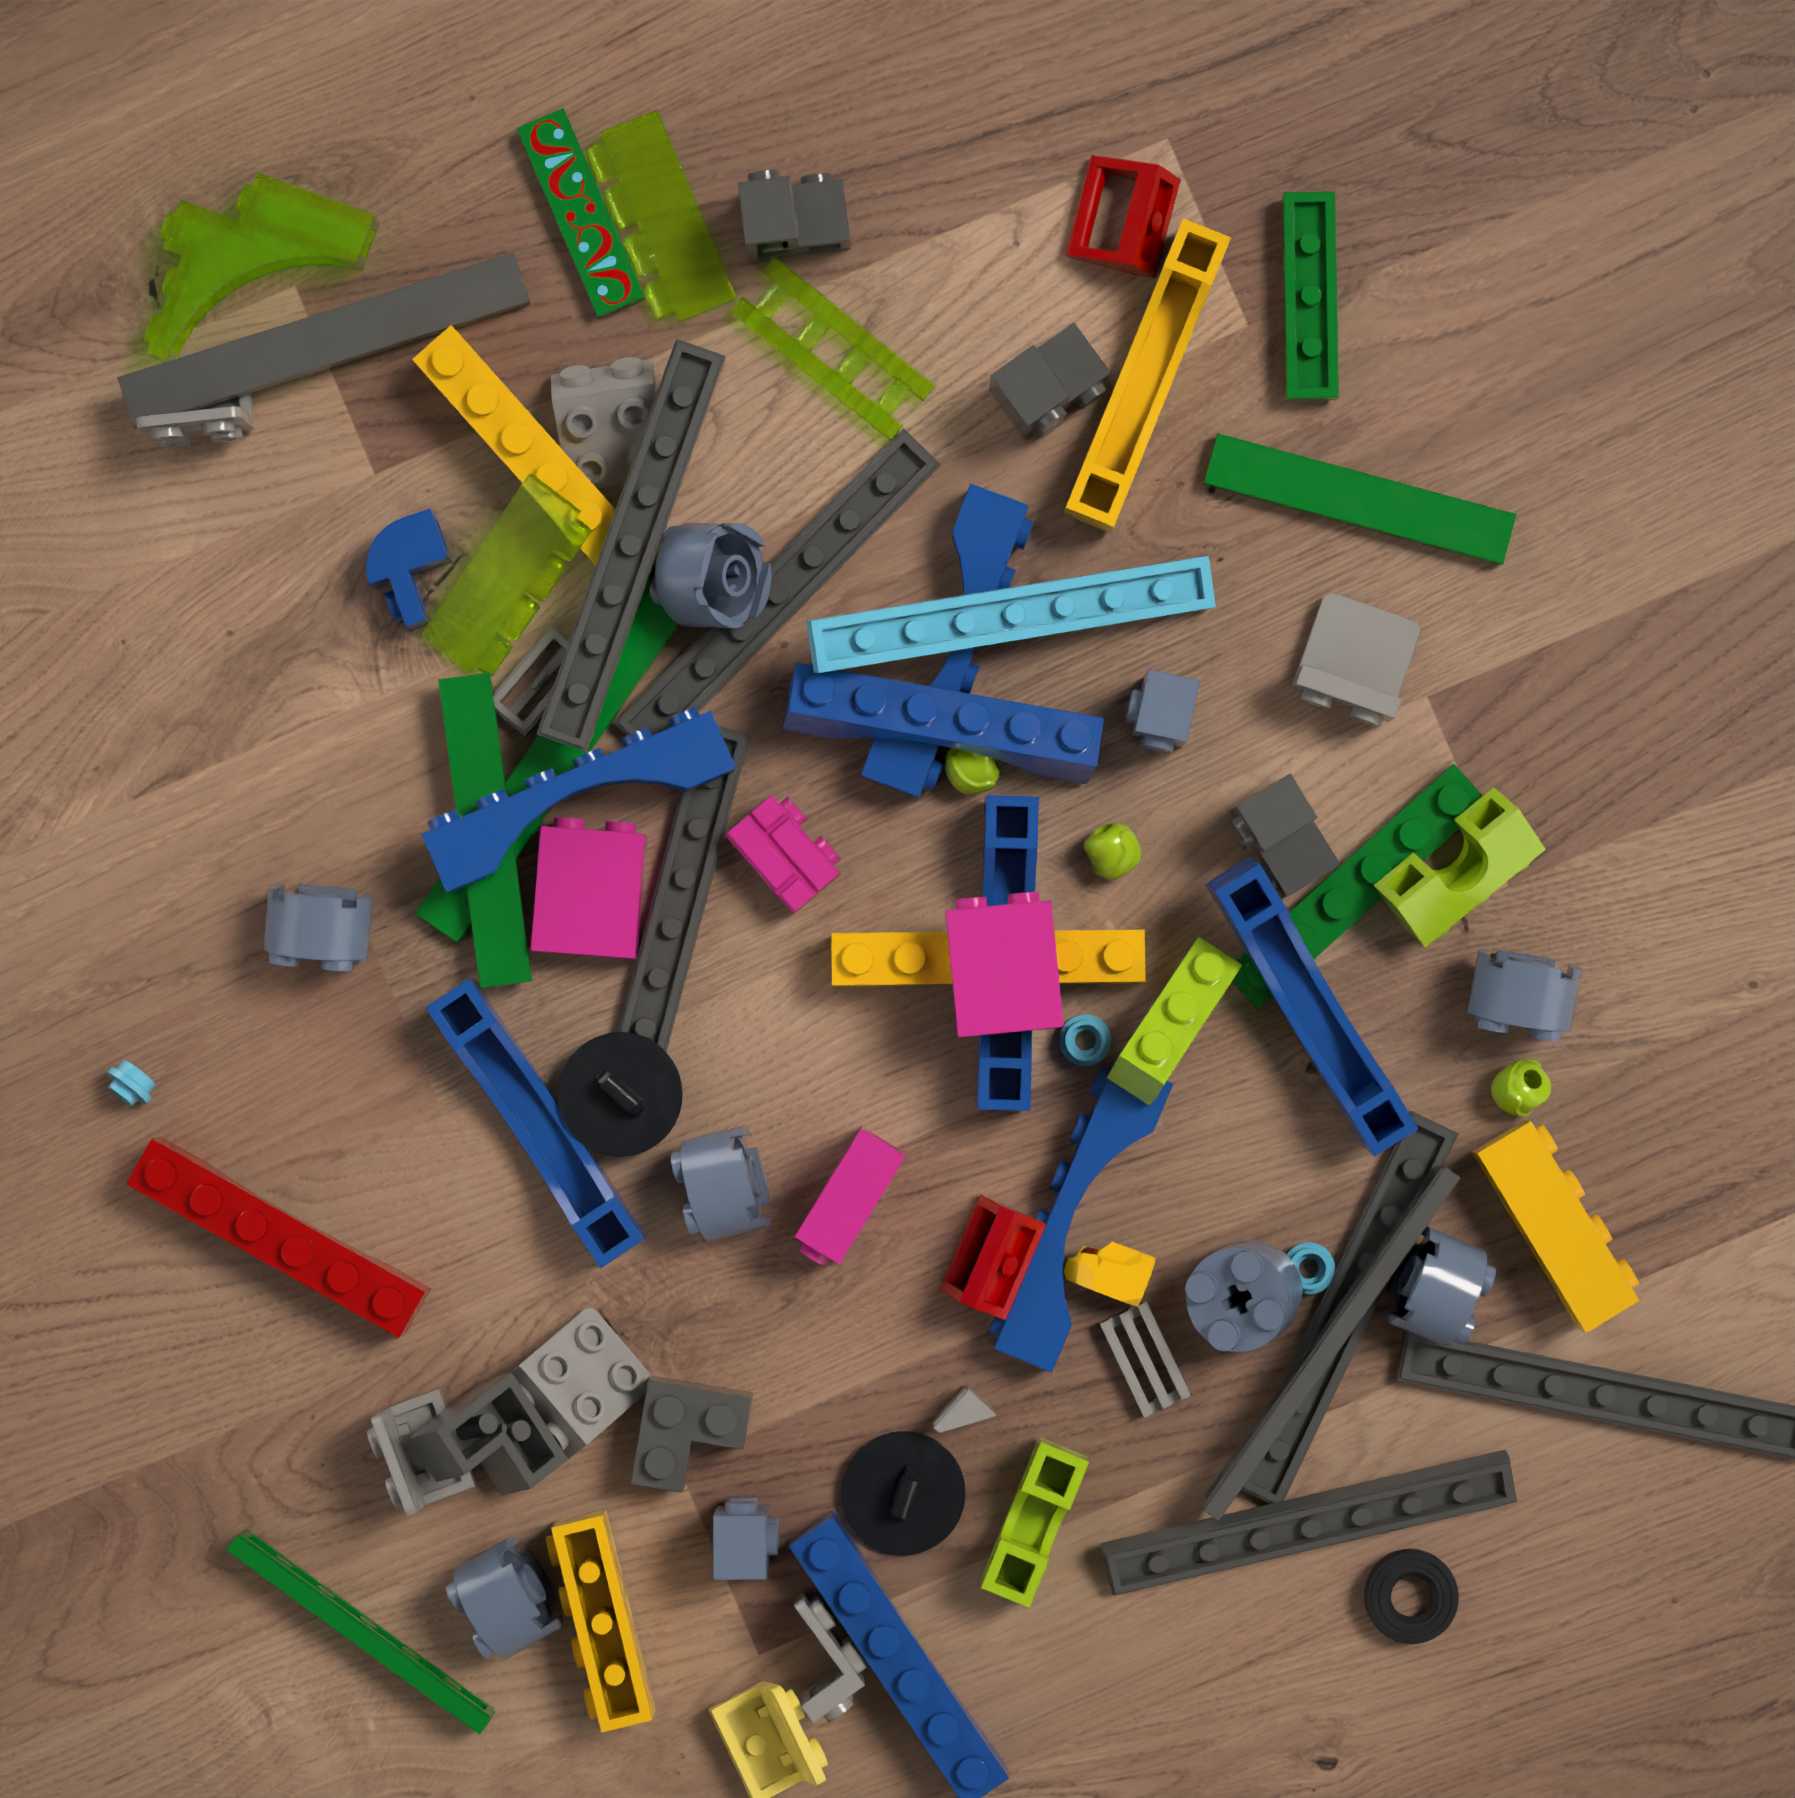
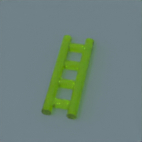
[730,257,936,441]

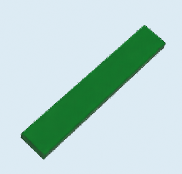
[1203,433,1517,566]
[438,673,533,988]
[226,1529,495,1735]

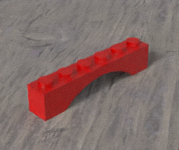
[126,1137,432,1338]

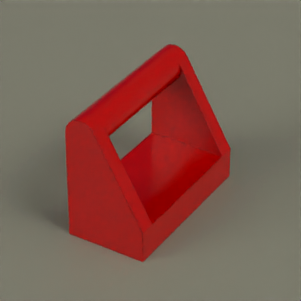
[1065,155,1181,278]
[940,1194,1046,1320]

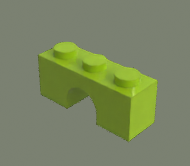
[1373,787,1546,948]
[1107,937,1242,1106]
[980,1436,1089,1608]

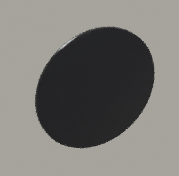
[558,1032,683,1157]
[841,1431,965,1555]

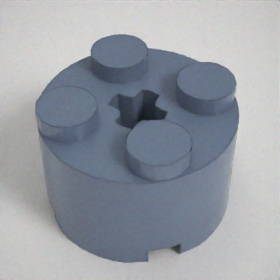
[649,523,772,628]
[263,884,373,971]
[1467,949,1582,1042]
[671,1125,771,1242]
[1384,1226,1496,1346]
[1185,1239,1303,1352]
[446,1536,563,1659]

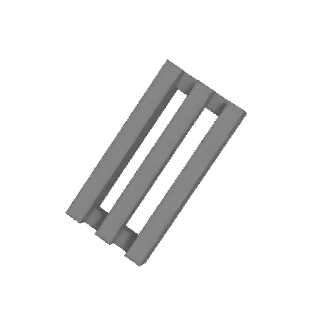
[494,624,570,737]
[1099,1301,1191,1418]

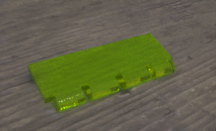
[585,109,737,323]
[421,473,591,676]

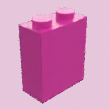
[531,817,647,959]
[945,892,1064,1038]
[795,1127,906,1267]

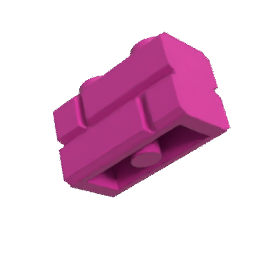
[725,795,841,915]

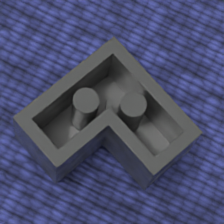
[738,170,851,262]
[989,322,1111,439]
[1228,773,1341,898]
[408,1372,568,1496]
[631,1375,754,1493]

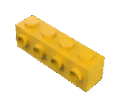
[1471,1120,1640,1333]
[546,1509,656,1733]

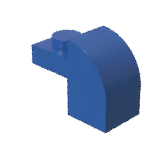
[366,508,452,631]

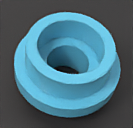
[1059,1014,1111,1066]
[106,1060,156,1107]
[1287,1242,1335,1294]

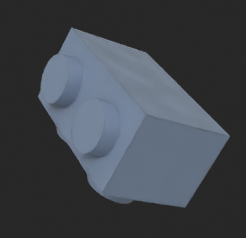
[1123,669,1200,755]
[713,1495,779,1580]

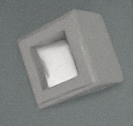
[933,1385,997,1433]

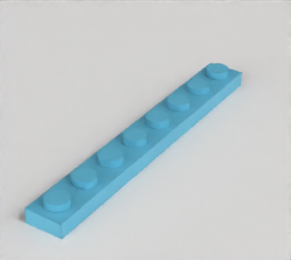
[806,556,1216,673]

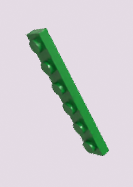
[1232,764,1483,1010]

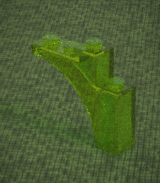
[144,172,380,363]

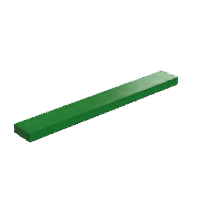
[415,573,680,943]

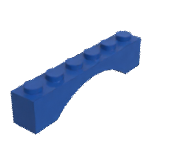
[861,483,1034,799]
[782,662,1104,784]
[421,707,736,894]
[976,795,1039,1111]
[1205,857,1418,1157]
[425,978,647,1269]
[988,1059,1173,1373]
[789,1510,1009,1798]

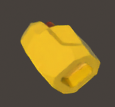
[1063,1241,1156,1307]

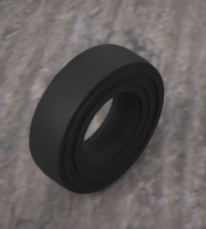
[1364,1549,1459,1644]

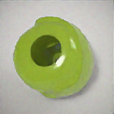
[945,748,1000,795]
[1084,822,1142,880]
[1491,1059,1551,1117]

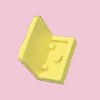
[708,1681,828,1798]

